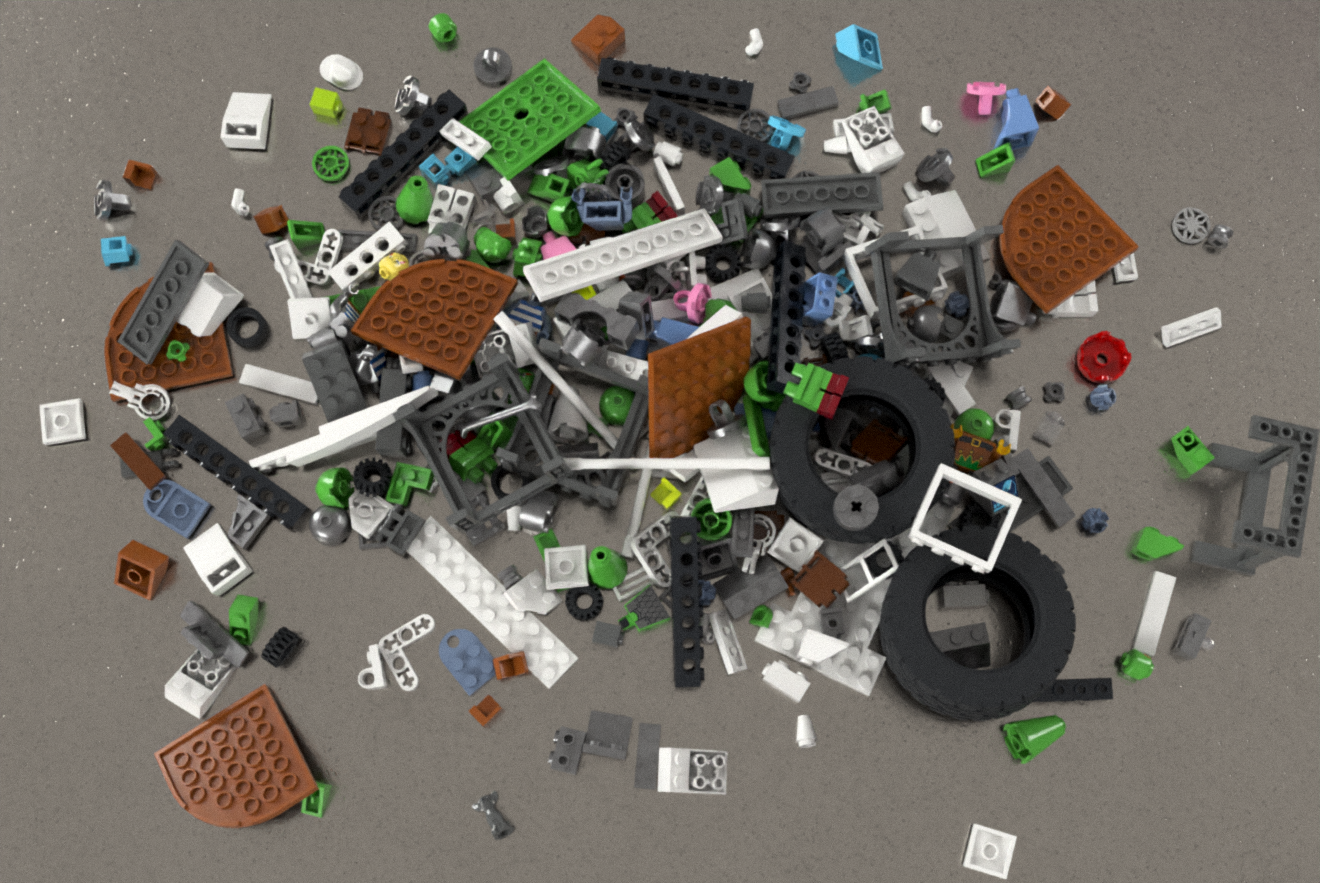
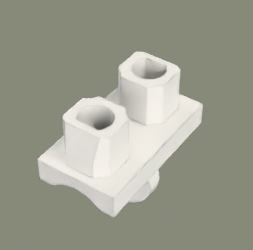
[674,251,707,291]

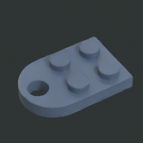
[143,480,211,539]
[439,629,496,696]

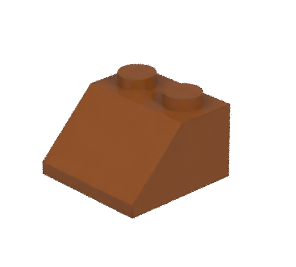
[571,15,625,66]
[114,540,169,600]

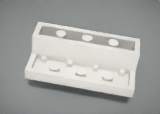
[553,280,632,339]

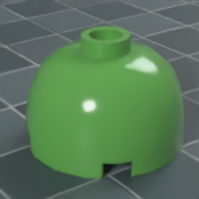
[547,196,584,236]
[744,361,780,403]
[599,385,635,427]
[954,408,995,440]
[315,468,354,508]
[691,498,732,540]

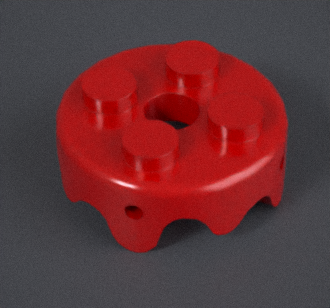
[1076,331,1132,384]

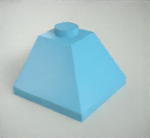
[836,24,883,70]

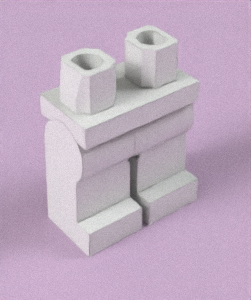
[427,184,477,234]
[1042,280,1098,318]

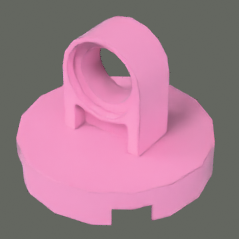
[967,82,1006,115]
[673,283,712,324]

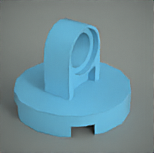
[768,115,806,151]

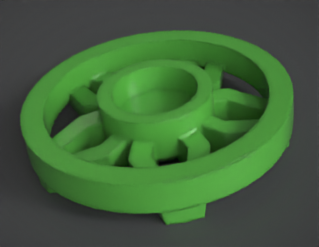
[312,146,350,181]

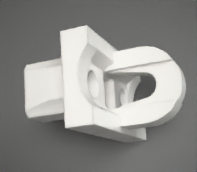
[824,293,853,328]

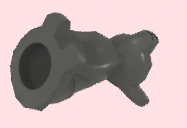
[472,791,514,840]

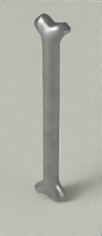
[455,393,542,439]

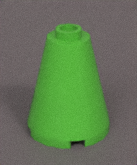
[396,176,434,224]
[587,546,628,589]
[1003,715,1066,764]

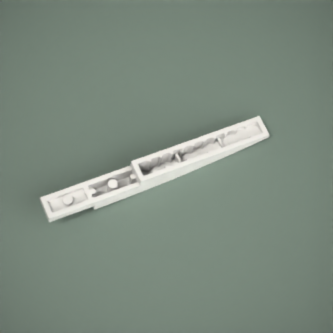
[249,386,439,473]

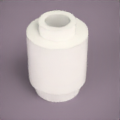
[653,142,684,167]

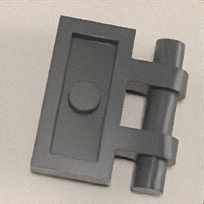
[374,503,426,556]

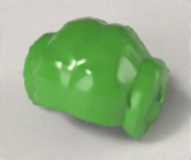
[474,227,512,263]

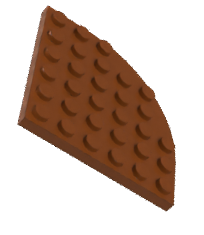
[1000,165,1139,314]
[351,259,518,380]
[104,262,233,402]
[648,316,751,458]
[154,684,319,828]

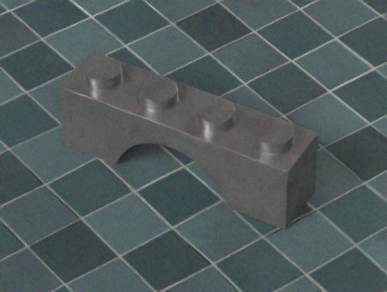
[554,292,640,350]

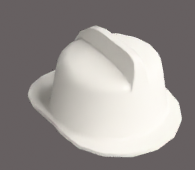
[320,54,363,90]

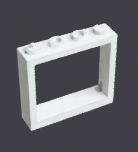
[842,225,948,320]
[907,463,1022,574]

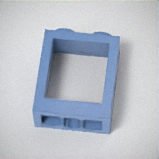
[802,272,838,327]

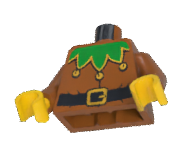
[950,424,1011,475]

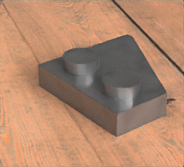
[227,494,271,550]

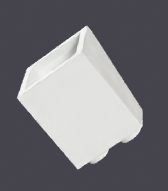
[177,272,244,337]

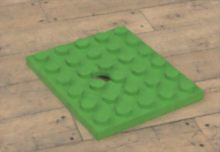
[459,58,601,181]

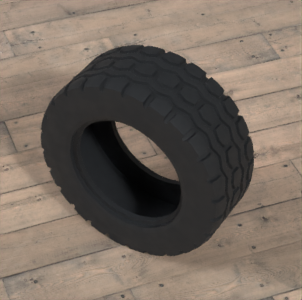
[769,356,955,544]
[879,526,1076,721]

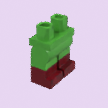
[622,191,678,234]
[783,363,849,419]
[439,430,498,484]

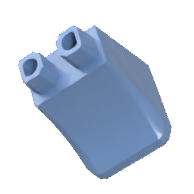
[994,88,1039,151]
[648,317,699,348]

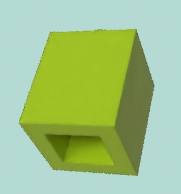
[309,87,342,118]

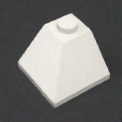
[797,629,849,666]

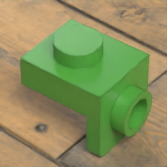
[859,89,892,114]
[143,417,169,451]

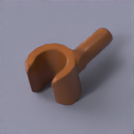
[780,567,795,596]

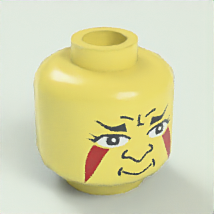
[379,252,409,281]

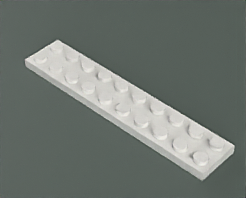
[523,208,723,302]
[407,516,579,689]

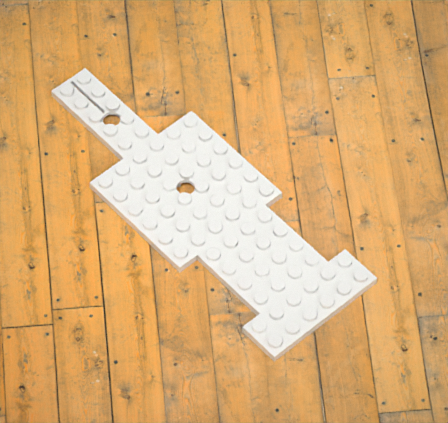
[754,361,973,696]

